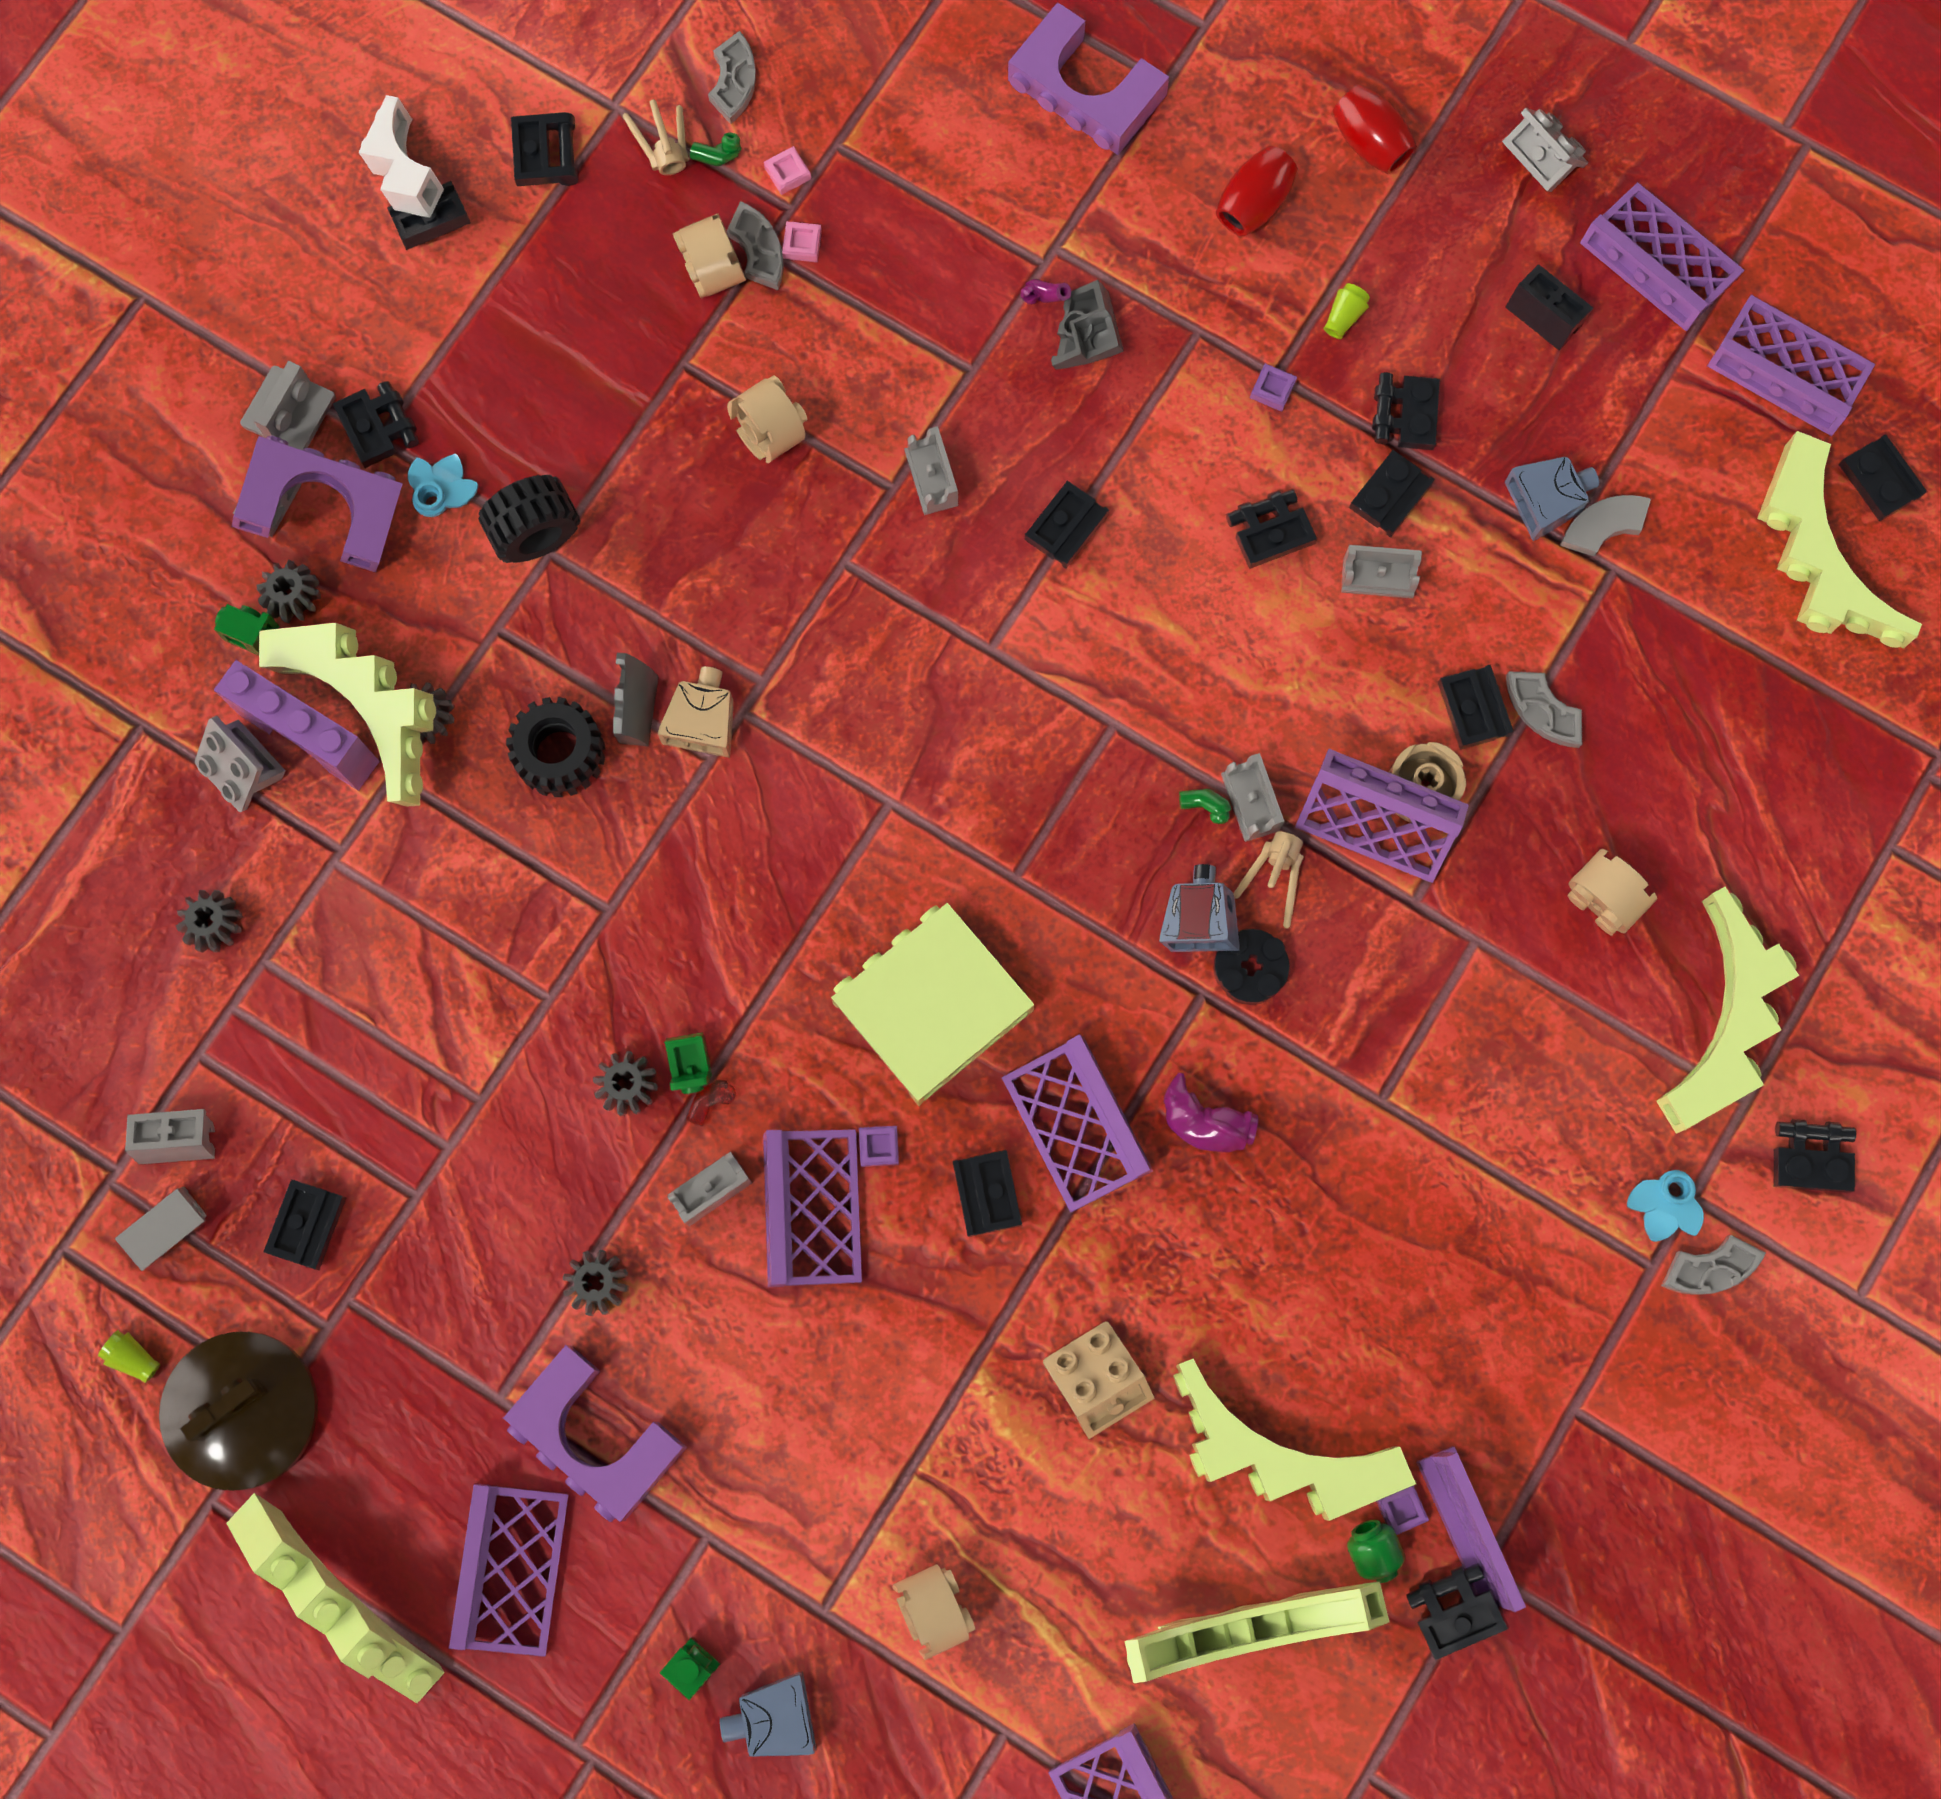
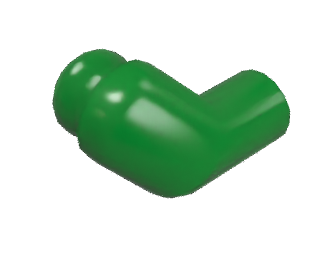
[690,133,741,166]
[1179,789,1231,824]

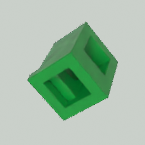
[214,604,279,656]
[660,1637,721,1700]

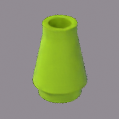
[1323,283,1370,339]
[98,1330,160,1383]

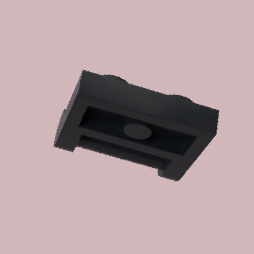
[511,112,579,187]

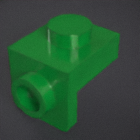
[665,1032,712,1094]

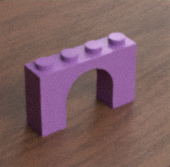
[1008,2,1169,155]
[232,436,403,572]
[214,660,379,791]
[503,1345,687,1522]

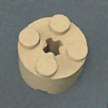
[673,213,746,298]
[727,375,807,463]
[1389,742,1466,823]
[1567,849,1657,936]
[893,1564,975,1660]

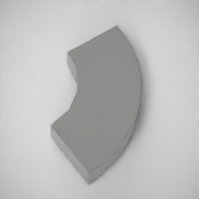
[708,31,756,124]
[727,201,784,290]
[1560,495,1651,556]
[1506,671,1582,748]
[1661,1235,1766,1295]

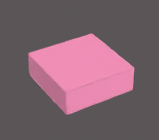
[764,146,811,195]
[782,221,822,262]

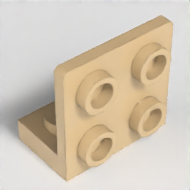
[1043,1322,1155,1439]

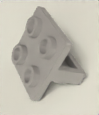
[1502,108,1588,192]
[240,361,336,450]
[195,716,286,812]

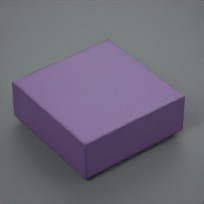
[1250,363,1297,412]
[859,1126,899,1167]
[1376,1485,1429,1535]

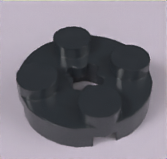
[1213,929,1290,1005]

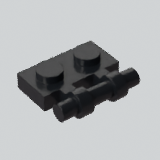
[1372,372,1440,450]
[332,381,419,468]
[1226,489,1317,569]
[1773,1119,1856,1193]
[1406,1563,1509,1660]

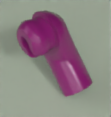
[1020,279,1071,305]

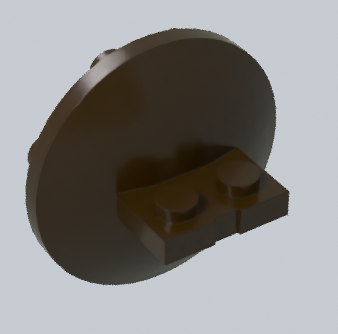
[159,1332,318,1491]

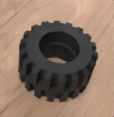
[478,475,580,563]
[506,697,605,797]

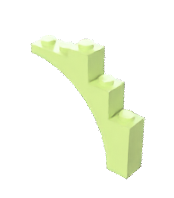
[1757,431,1922,648]
[259,623,436,807]
[1656,886,1799,1134]
[1173,1359,1416,1521]
[226,1493,445,1703]
[1125,1581,1389,1683]

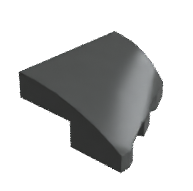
[1051,280,1124,370]
[613,653,659,746]

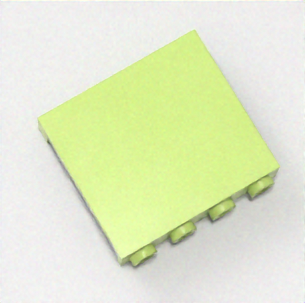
[831,903,1034,1106]

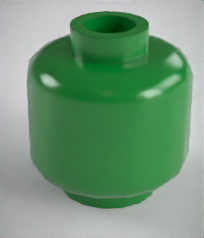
[1347,1520,1405,1583]

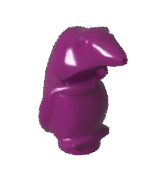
[1164,1073,1258,1152]

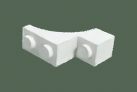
[358,95,444,218]

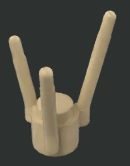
[623,99,689,175]
[1233,831,1304,929]

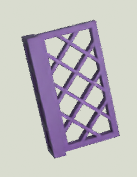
[1580,182,1744,332]
[1707,295,1875,436]
[1295,749,1469,883]
[1001,1034,1153,1213]
[763,1129,862,1287]
[1417,1447,1526,1612]
[449,1484,568,1657]
[1048,1723,1173,1799]

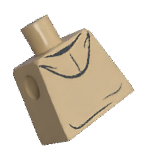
[658,666,733,758]

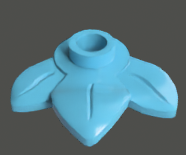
[408,454,478,517]
[1627,1170,1704,1242]

